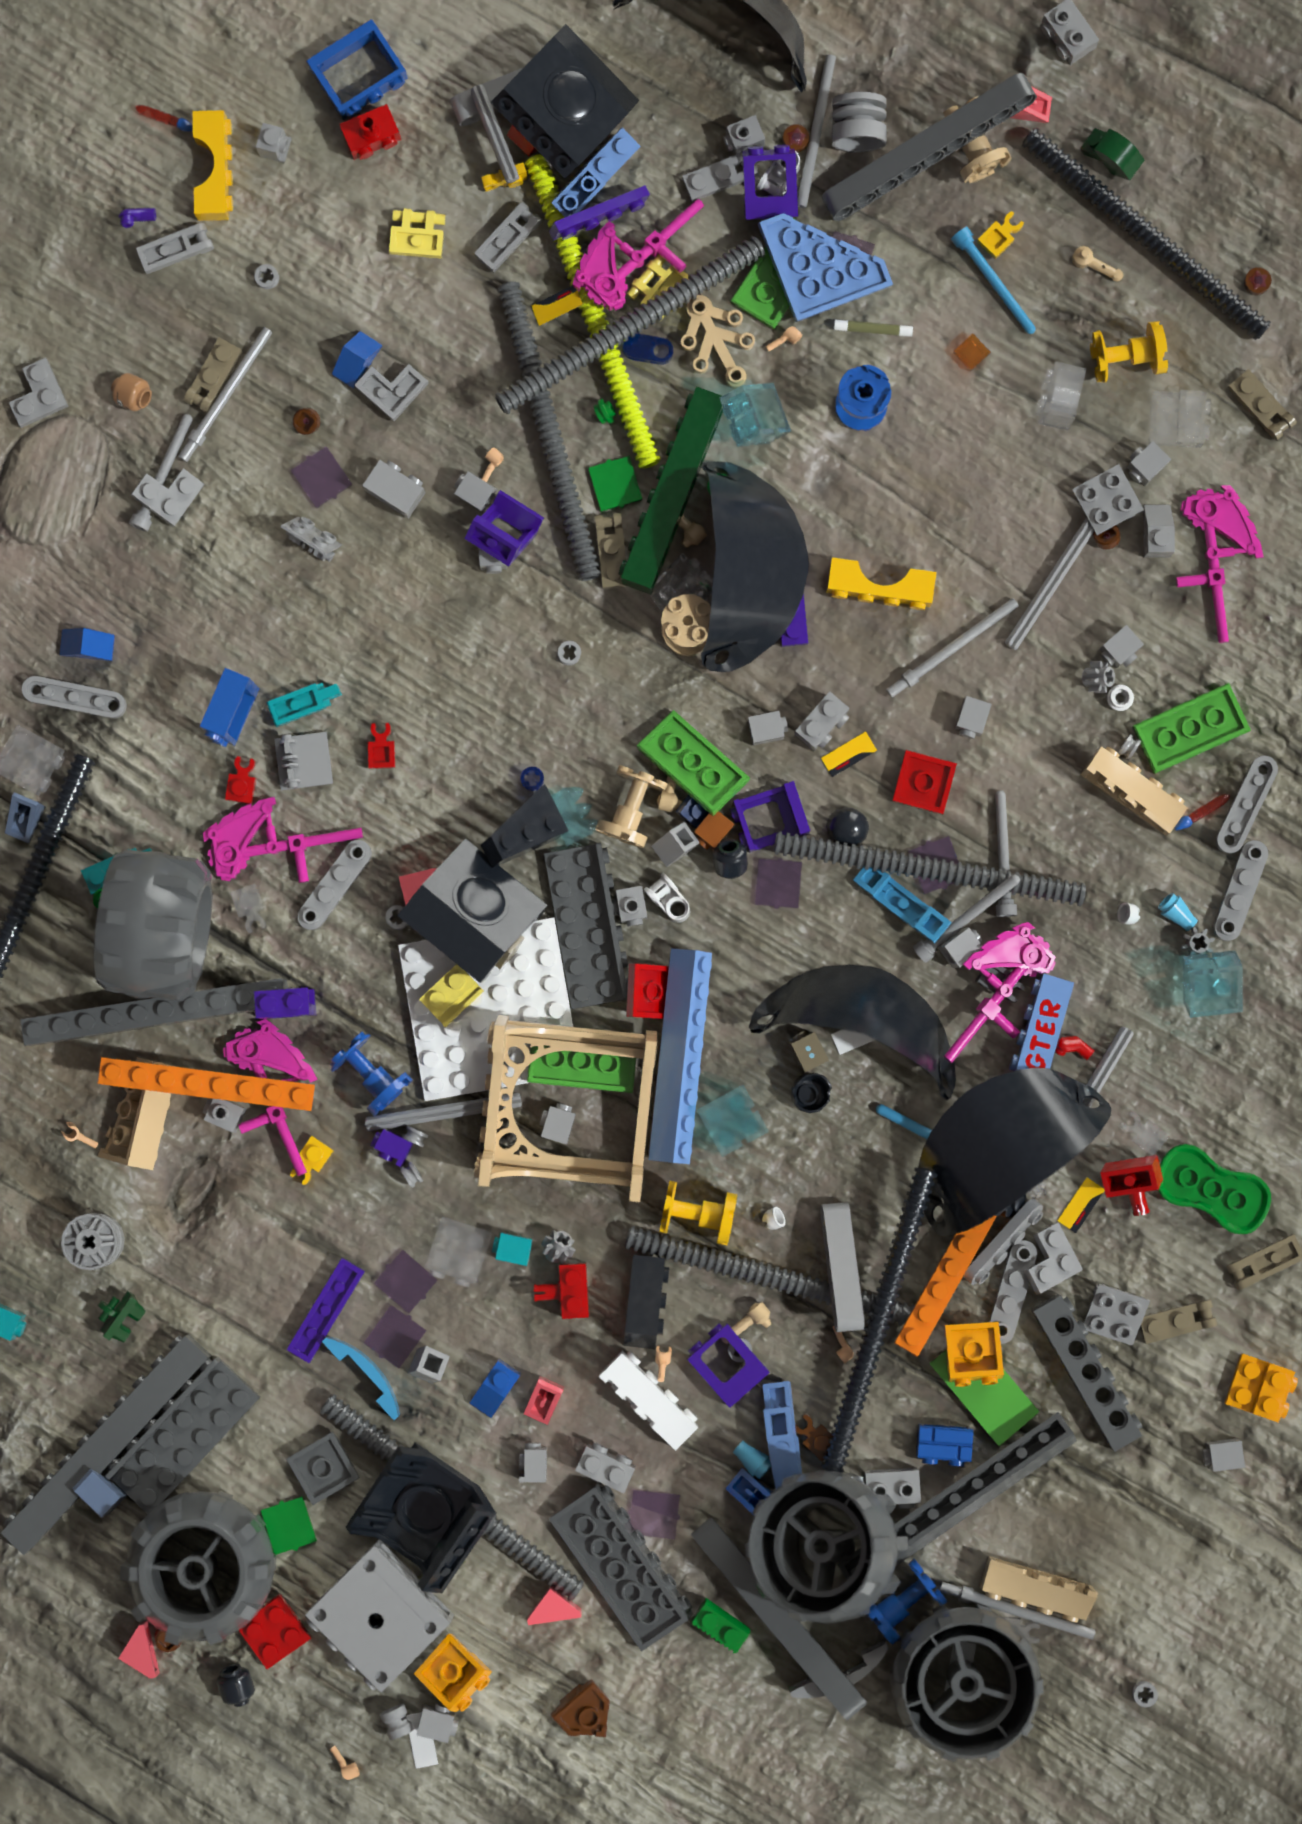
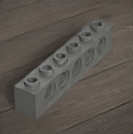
[1031,1294,1142,1452]

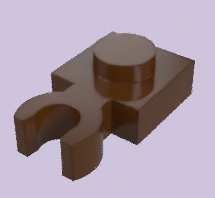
[795,1413,833,1462]

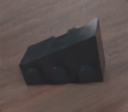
[480,784,569,868]
[624,1255,670,1349]

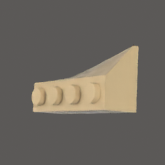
[1080,746,1188,836]
[97,1057,177,1170]
[980,1556,1098,1622]

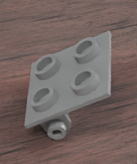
[1072,464,1144,535]
[281,517,342,562]
[274,732,333,791]
[1083,1284,1150,1346]

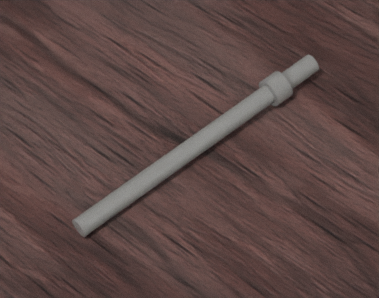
[178,327,272,462]
[886,598,1019,698]
[939,1582,1095,1640]

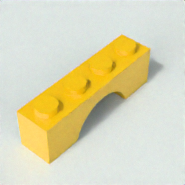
[193,110,233,221]
[826,557,936,610]

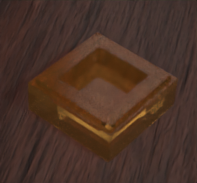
[953,334,991,371]

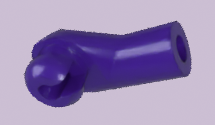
[119,208,157,228]

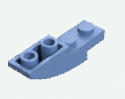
[551,127,641,217]
[763,1381,802,1488]

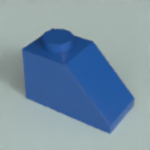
[470,1359,521,1418]

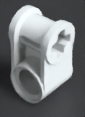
[757,151,800,196]
[643,872,690,923]

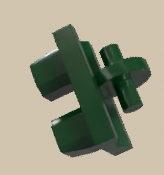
[98,1291,146,1343]

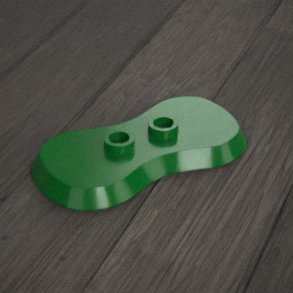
[1158,1144,1271,1234]

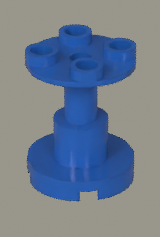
[835,365,891,431]
[330,1032,413,1116]
[868,1559,948,1645]

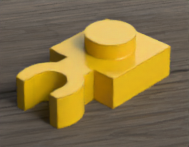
[481,162,528,192]
[977,211,1024,260]
[290,1136,334,1185]

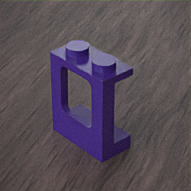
[742,145,798,220]
[464,490,544,567]
[730,781,810,853]
[254,988,317,1019]
[687,1323,770,1408]

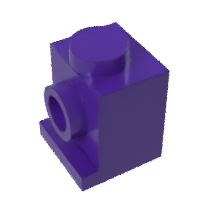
[370,1129,414,1167]

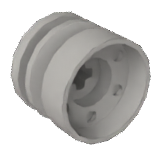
[832,92,887,152]
[61,1213,125,1270]

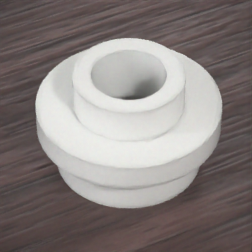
[1107,685,1134,711]

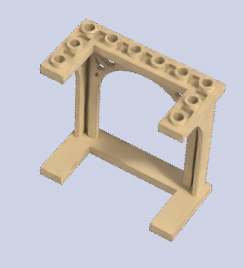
[474,1015,657,1202]

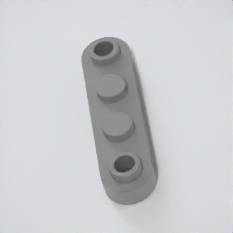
[22,676,127,719]
[1216,756,1278,854]
[298,840,372,930]
[1213,840,1268,941]
[964,1198,1043,1285]
[989,1240,1037,1344]

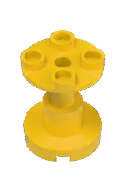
[1090,321,1168,383]
[659,1180,738,1245]

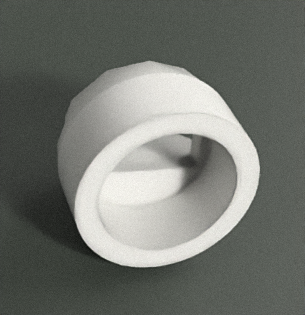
[1118,903,1140,925]
[762,1207,785,1230]

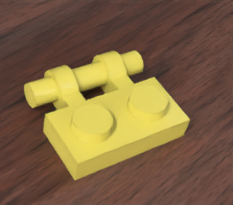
[389,208,446,259]
[626,254,688,322]

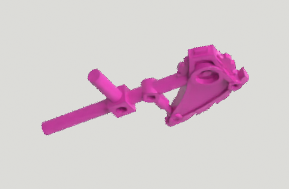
[573,199,704,311]
[1176,485,1264,643]
[203,797,363,883]
[943,922,1056,1063]
[223,1019,318,1176]

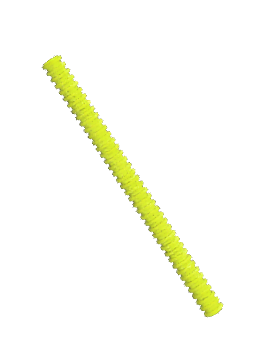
[525,154,661,469]

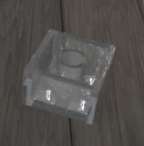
[1035,361,1086,431]

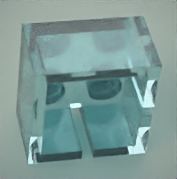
[720,383,791,447]
[1183,951,1243,1018]
[696,1085,769,1157]

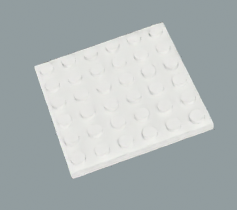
[398,918,573,1101]

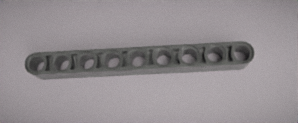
[822,73,1037,221]
[691,1517,868,1721]

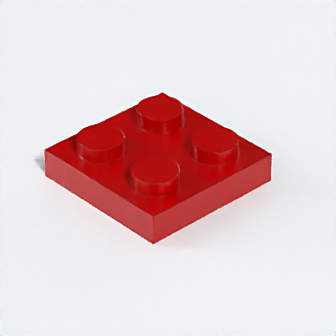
[892,750,957,815]
[626,964,669,1019]
[239,1593,311,1670]

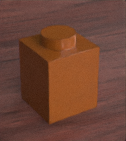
[694,811,735,850]

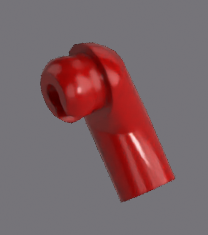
[1055,1036,1095,1061]

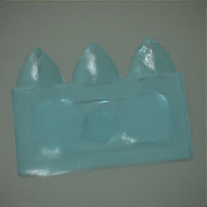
[551,787,598,847]

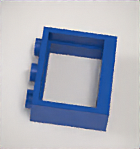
[307,19,408,120]
[200,668,260,747]

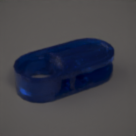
[623,333,673,365]

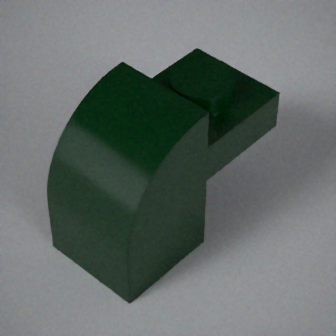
[1080,128,1145,181]

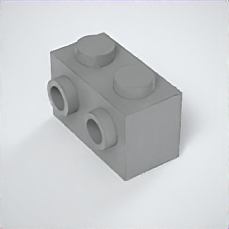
[1041,0,1099,65]
[362,460,425,519]
[794,691,850,751]
[575,1442,635,1493]
[864,1468,921,1508]

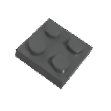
[286,1431,360,1505]

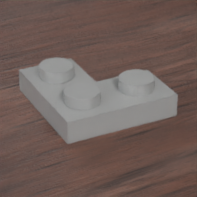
[9,358,69,428]
[354,364,429,421]
[130,468,204,527]
[1024,1222,1083,1295]

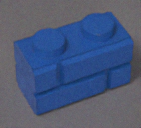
[916,1424,973,1466]

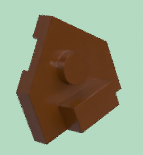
[551,1678,610,1737]

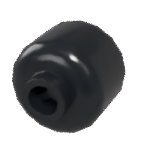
[713,839,748,879]
[216,1664,255,1707]

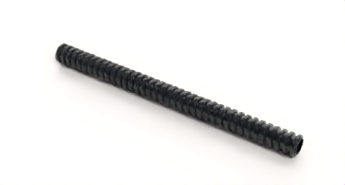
[1022,128,1271,340]
[0,753,96,983]
[821,1166,937,1473]

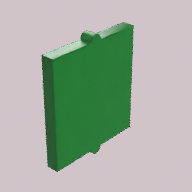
[588,456,642,512]
[261,1496,317,1555]

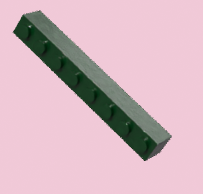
[618,386,726,595]

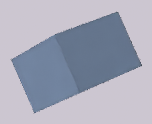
[5,792,46,843]
[72,1469,127,1518]

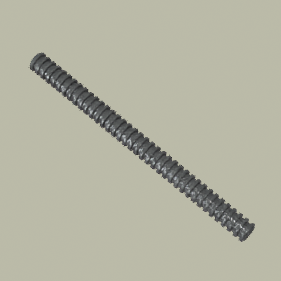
[495,236,765,414]
[497,281,601,581]
[774,831,1086,907]
[625,1226,915,1326]
[320,1394,584,1601]

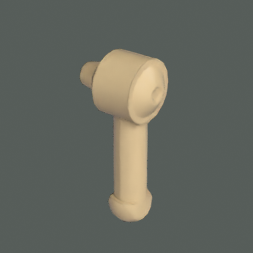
[1072,246,1123,282]
[679,516,707,548]
[657,776,683,812]
[721,1302,772,1344]

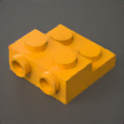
[944,1322,1004,1387]
[1224,1353,1298,1423]
[414,1633,492,1712]

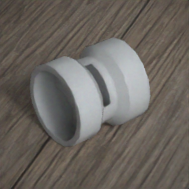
[379,1704,414,1740]

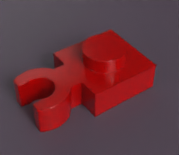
[368,723,396,769]
[225,756,256,804]

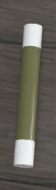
[834,320,913,337]

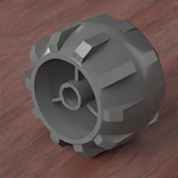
[94,849,213,1001]
[745,1470,908,1624]
[120,1491,276,1645]
[890,1604,1043,1762]

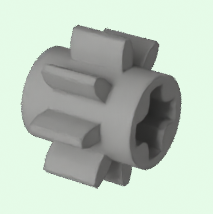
[1082,661,1115,693]
[1181,927,1215,960]
[541,1230,575,1264]

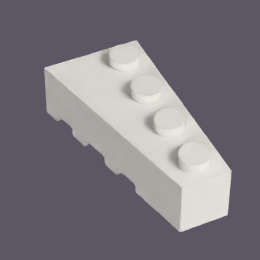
[599,1350,698,1451]

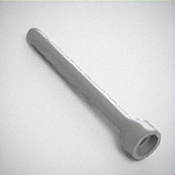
[129,414,192,532]
[995,790,1017,917]
[913,875,1020,963]

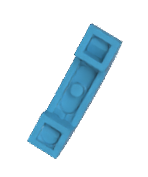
[853,867,951,943]
[322,1336,400,1420]

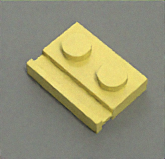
[419,964,484,1027]

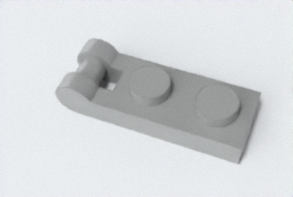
[682,149,759,202]
[474,202,543,273]
[136,223,214,274]

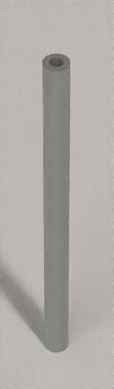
[798,55,836,208]

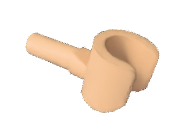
[766,326,802,351]
[481,448,504,482]
[61,1122,98,1149]
[833,1326,854,1363]
[655,1346,672,1382]
[330,1746,360,1780]

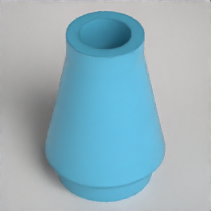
[1158,893,1198,931]
[733,1441,771,1479]

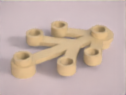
[681,295,755,389]

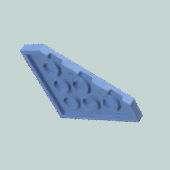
[758,213,893,322]

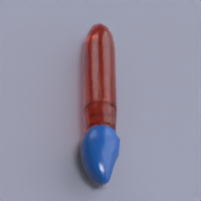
[135,105,193,132]
[1174,794,1230,830]

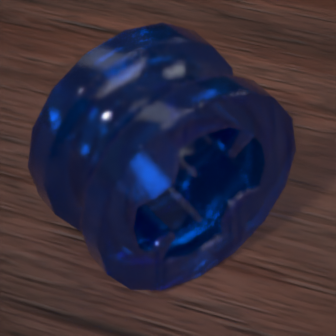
[520,766,544,791]

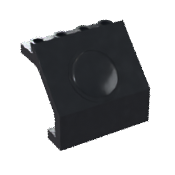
[490,24,639,178]
[397,839,547,983]
[345,1442,497,1593]

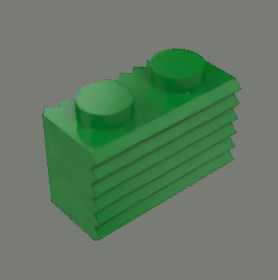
[692,1598,751,1654]

